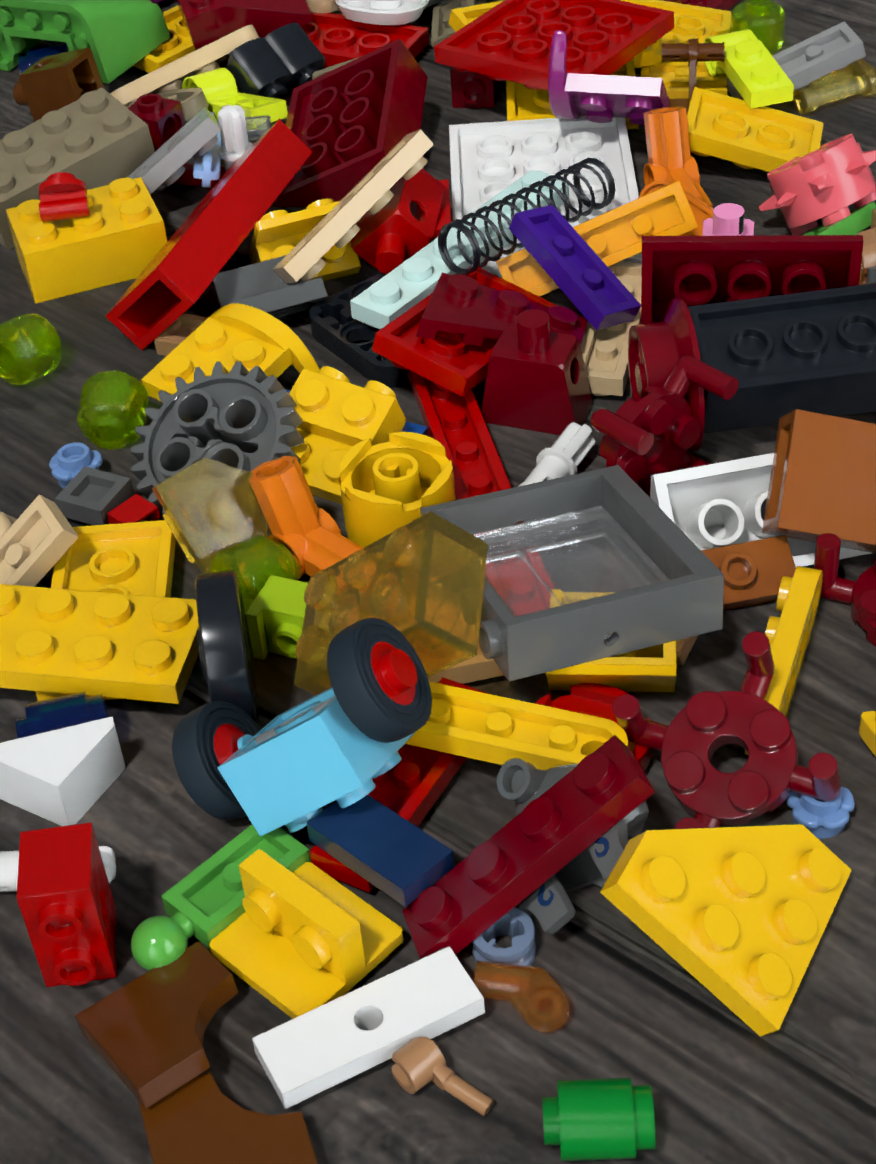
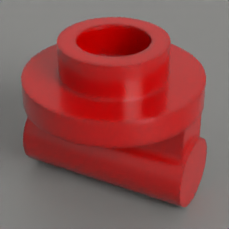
[38,172,90,222]

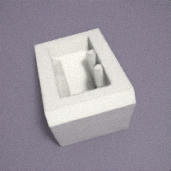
[0,716,126,826]

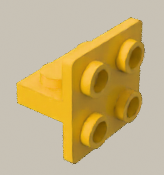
[249,198,361,282]
[209,849,404,1019]

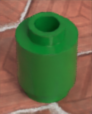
[542,1077,655,1161]

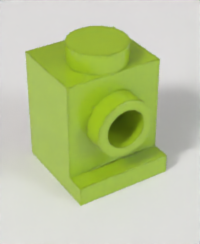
[246,575,346,664]

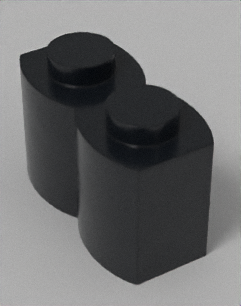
[226,23,326,100]

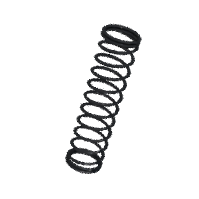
[438,158,616,275]

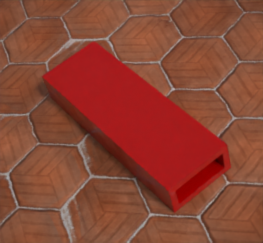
[105,119,312,350]

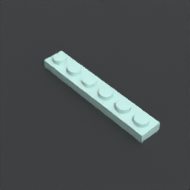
[350,170,569,329]

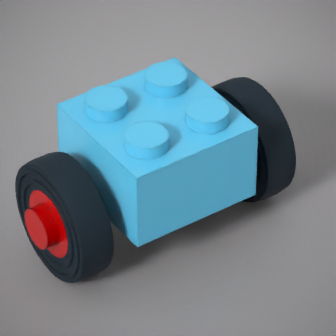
[172,618,432,837]

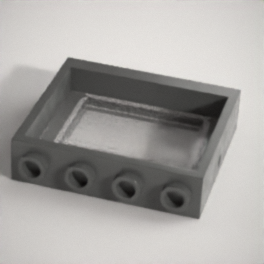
[414,465,724,681]

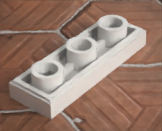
[252,946,485,1109]

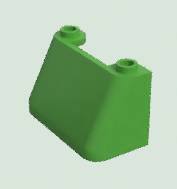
[0,0,170,84]

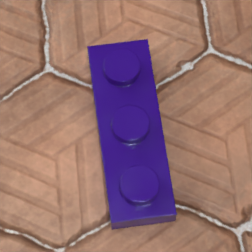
[509,205,641,331]

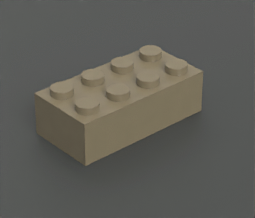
[0,87,155,250]

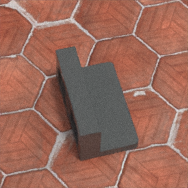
[212,255,328,319]

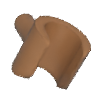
[392,1037,494,1117]

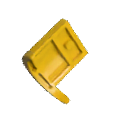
[141,303,320,402]

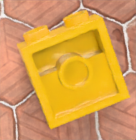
[289,366,407,505]

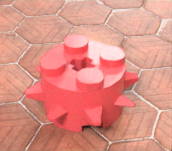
[758,134,876,235]

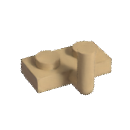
[0,494,79,587]

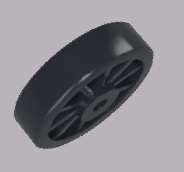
[195,570,259,724]

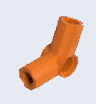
[643,106,713,208]
[249,456,384,603]

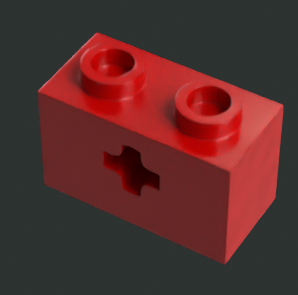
[17,822,117,987]

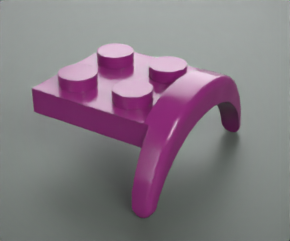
[548,30,671,126]

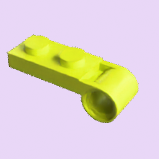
[704,29,794,109]
[182,68,288,132]

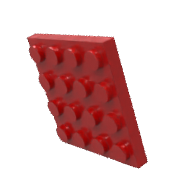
[434,0,674,90]

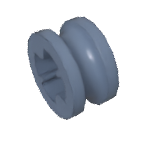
[472,907,536,979]

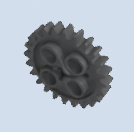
[130,361,304,531]

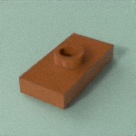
[701,535,796,611]

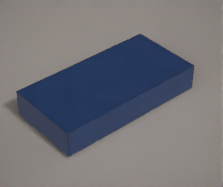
[307,795,454,907]

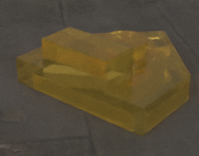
[151,458,268,574]

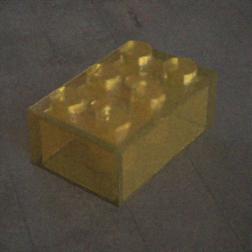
[294,511,488,695]

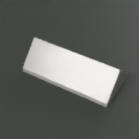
[650,453,872,567]

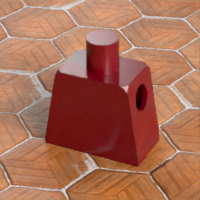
[481,309,592,435]

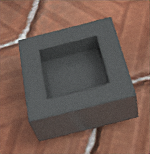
[55,466,134,525]

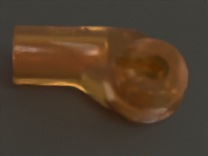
[474,960,570,1032]

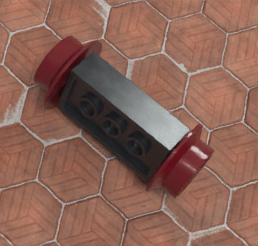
[628,283,876,452]

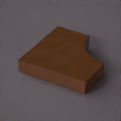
[75,941,238,1109]
[138,1072,318,1164]

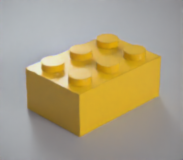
[6,177,167,304]

